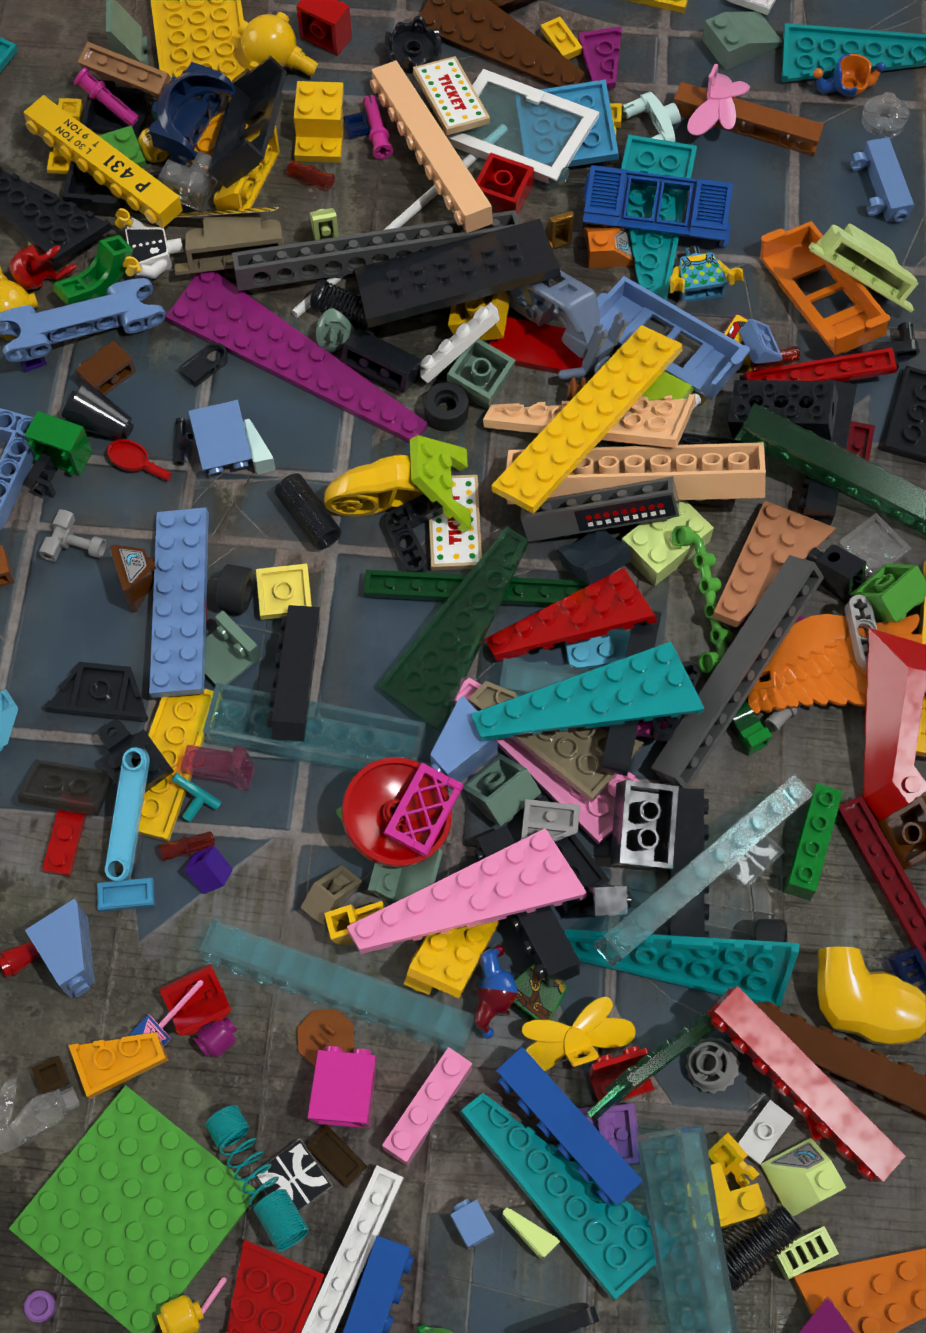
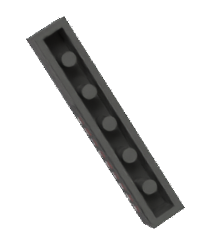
[521,476,679,542]

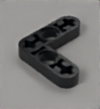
[384,494,455,573]

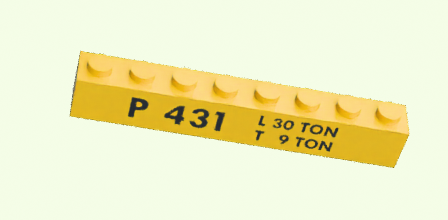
[23,95,182,228]

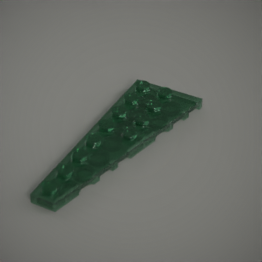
[378,527,529,731]

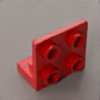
[588,1046,654,1107]

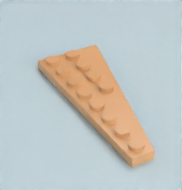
[483,394,696,448]

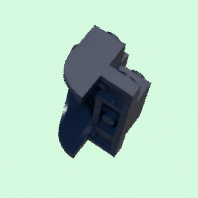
[149,62,236,168]

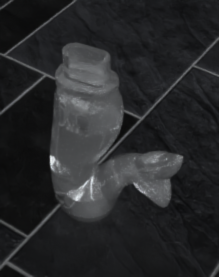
[0,1077,81,1154]

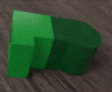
[729,701,772,756]

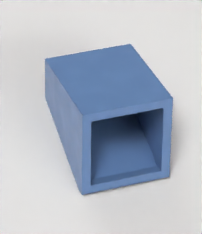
[188,400,252,475]
[430,696,498,792]
[25,899,95,998]

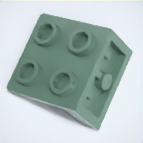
[205,611,261,690]
[368,849,443,902]

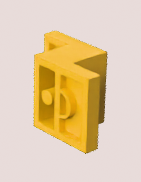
[294,81,344,163]

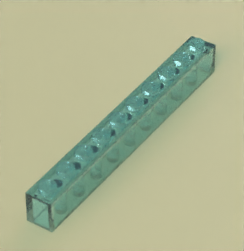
[593,774,813,967]
[199,919,475,1053]

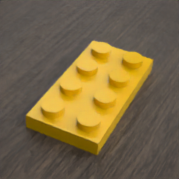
[407,920,500,998]

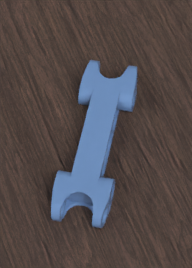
[0,278,166,362]

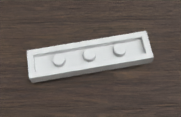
[420,302,500,383]

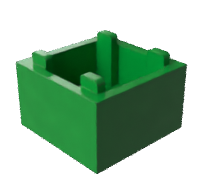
[24,411,93,476]

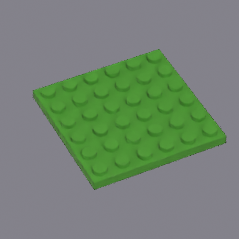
[9,1085,260,1333]

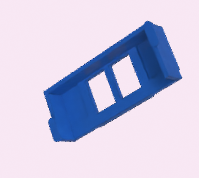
[583,165,733,247]

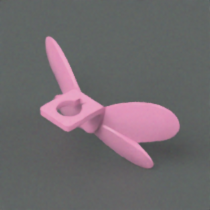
[687,64,750,136]

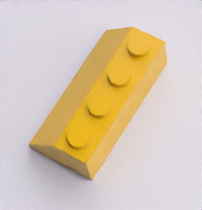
[213,125,280,211]

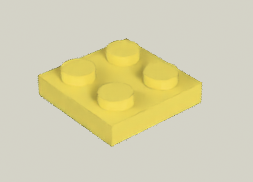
[256,564,312,620]

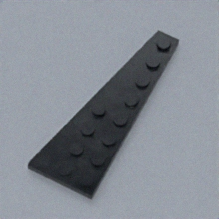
[0,166,112,266]

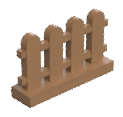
[78,42,171,100]

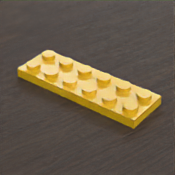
[137,689,220,842]

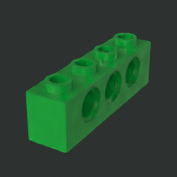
[784,783,843,901]

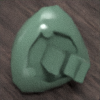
[316,308,355,353]

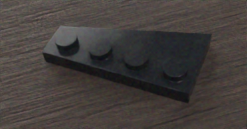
[522,795,610,914]

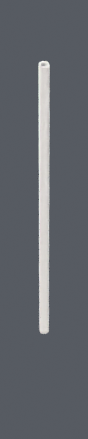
[292,125,508,318]

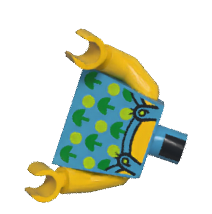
[669,245,744,302]

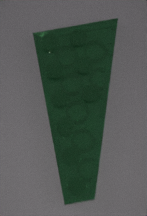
[587,1012,715,1122]

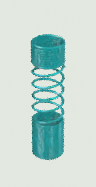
[205,1105,309,1251]

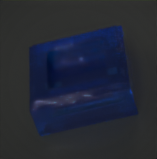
[343,112,371,140]

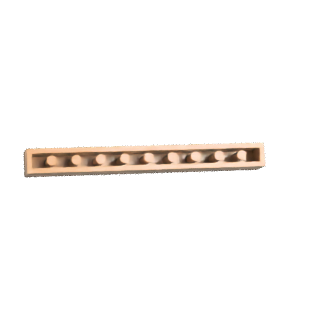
[370,61,493,233]

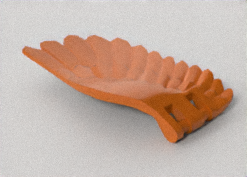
[747,614,923,714]

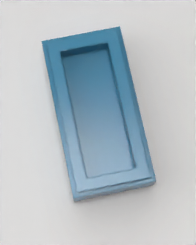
[97,878,155,912]

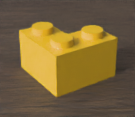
[688,1162,768,1233]

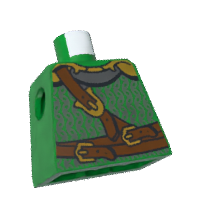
[511,963,567,1021]

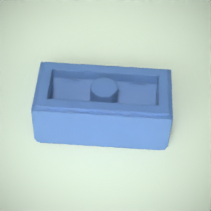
[740,318,782,363]

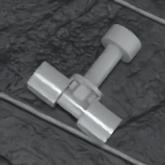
[39,509,106,562]

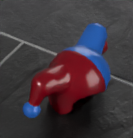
[474,945,518,1039]

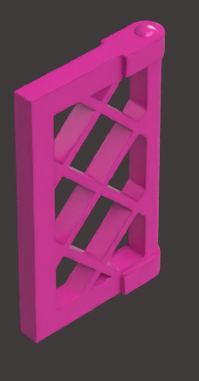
[383,762,464,857]

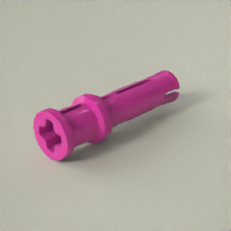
[73,67,140,127]
[362,95,393,159]

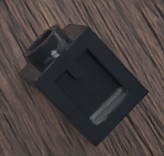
[27,453,56,498]

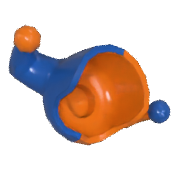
[813,54,886,97]

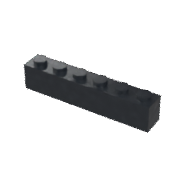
[798,379,857,525]
[267,605,320,742]
[668,788,710,938]
[474,826,581,988]

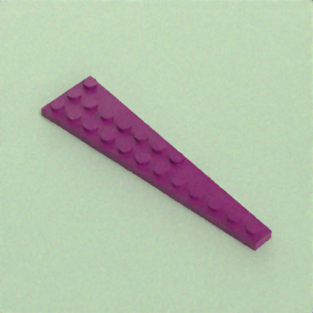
[165,271,428,444]

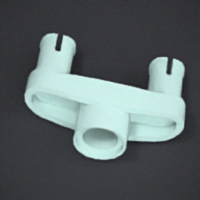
[622,92,681,142]

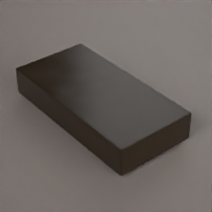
[306,1124,368,1188]

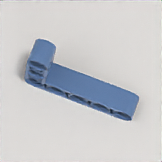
[0,408,35,530]

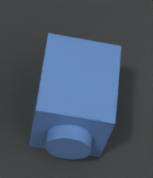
[451,1199,494,1250]

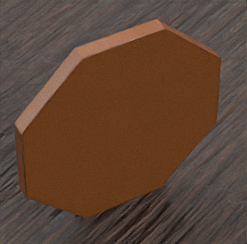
[297,1009,355,1066]

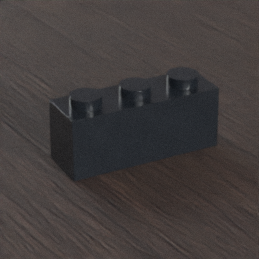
[341,328,422,393]

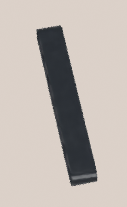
[600,609,662,776]

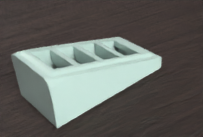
[244,419,275,474]

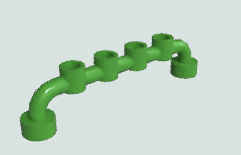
[672,525,732,673]

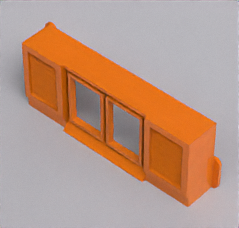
[760,221,890,355]

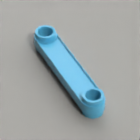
[105,747,150,881]

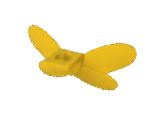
[522,997,636,1071]

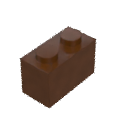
[76,340,136,395]

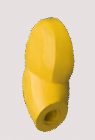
[324,454,424,517]

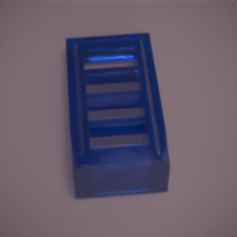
[888,947,926,992]

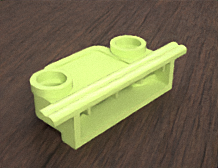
[809,224,918,313]

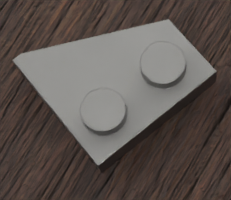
[521,799,580,842]

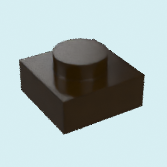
[32,1055,71,1096]

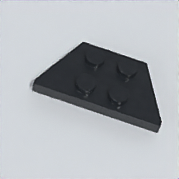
[45,662,148,722]

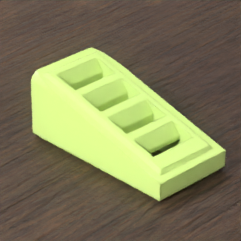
[502,1208,560,1260]
[772,1226,839,1281]

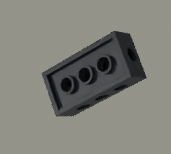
[728,380,838,440]

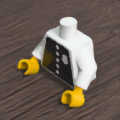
[115,208,184,279]

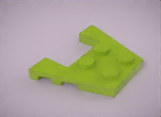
[410,435,471,533]

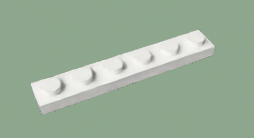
[301,1165,404,1333]

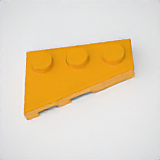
[68,1032,168,1099]

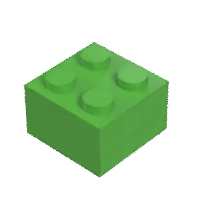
[850,563,926,623]

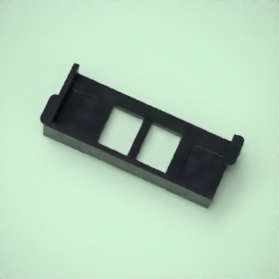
[208,56,287,188]
[62,79,149,217]

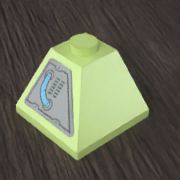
[760,1138,846,1217]

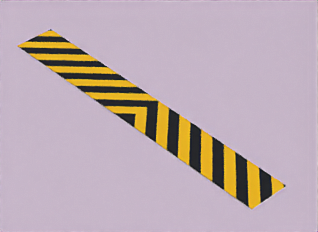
[141,207,279,220]

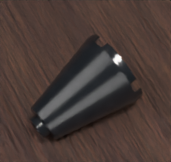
[62,379,134,439]

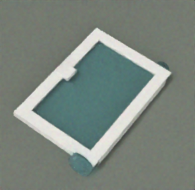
[437,69,599,184]

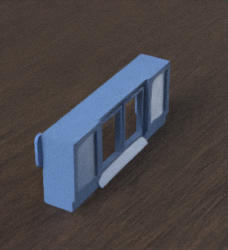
[597,276,750,400]

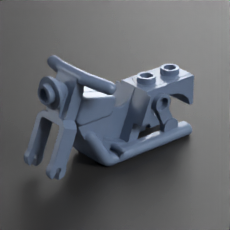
[508,270,628,380]

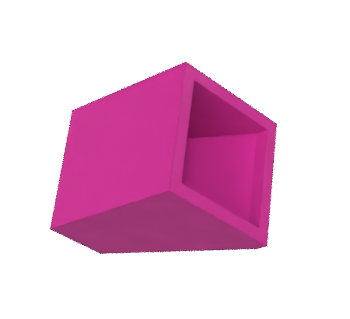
[308,1046,377,1129]

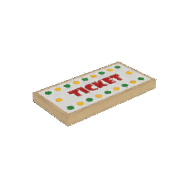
[413,56,490,135]
[428,475,482,571]

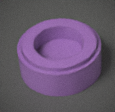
[24,1290,56,1323]

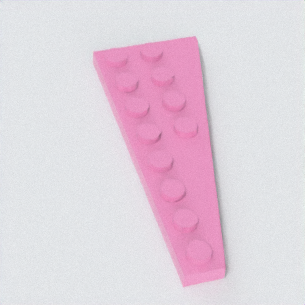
[450,678,641,845]
[347,828,587,954]

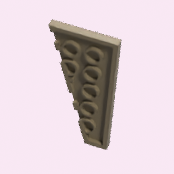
[468,681,644,803]

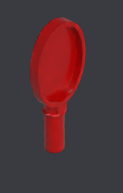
[107,439,172,481]

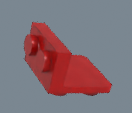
[159,964,231,1036]

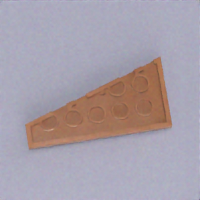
[712,500,836,628]

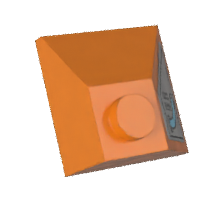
[584,226,634,269]

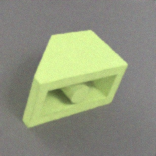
[309,208,339,240]

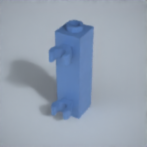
[850,137,914,223]

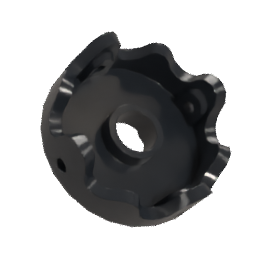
[385,16,442,74]

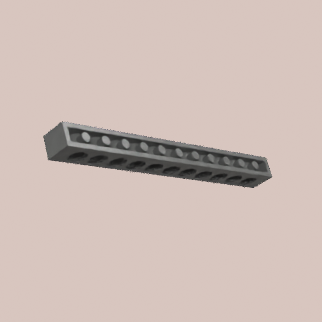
[232,210,520,291]

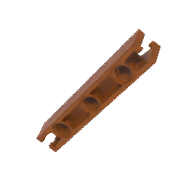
[673,82,824,157]

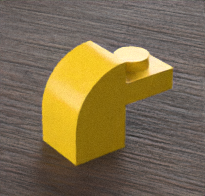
[324,901,385,945]

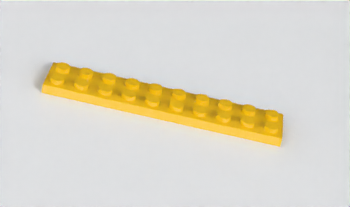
[491,325,682,514]

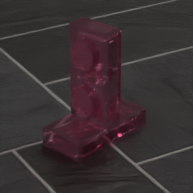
[180,745,255,791]

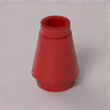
[0,941,40,978]

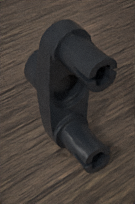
[850,322,920,370]

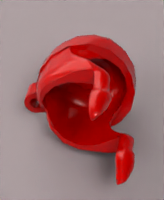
[9,245,77,290]

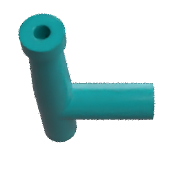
[171,772,222,822]

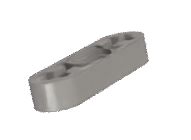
[845,595,877,670]

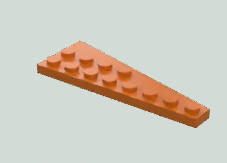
[793,1248,926,1333]

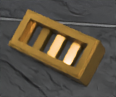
[545,211,574,249]

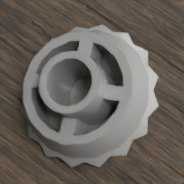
[685,1037,741,1094]

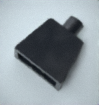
[807,545,867,604]

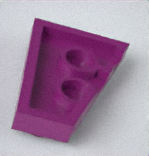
[578,26,622,90]

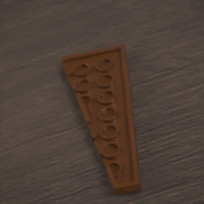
[420,0,585,87]

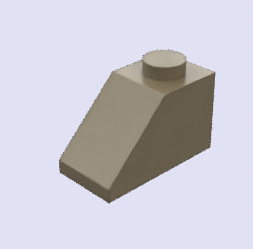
[301,865,363,924]

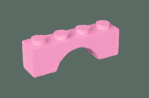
[382,1047,472,1167]

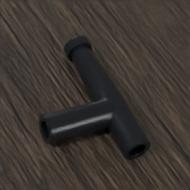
[174,418,195,466]

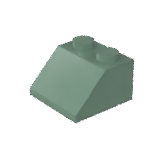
[462,755,541,827]

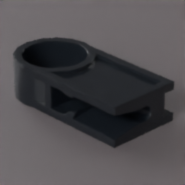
[179,342,228,388]

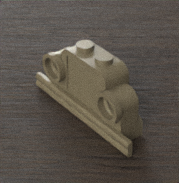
[175,212,285,275]

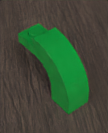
[53,235,133,305]

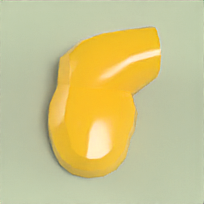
[817,947,926,1046]

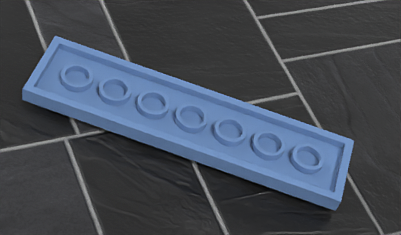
[149,508,209,698]

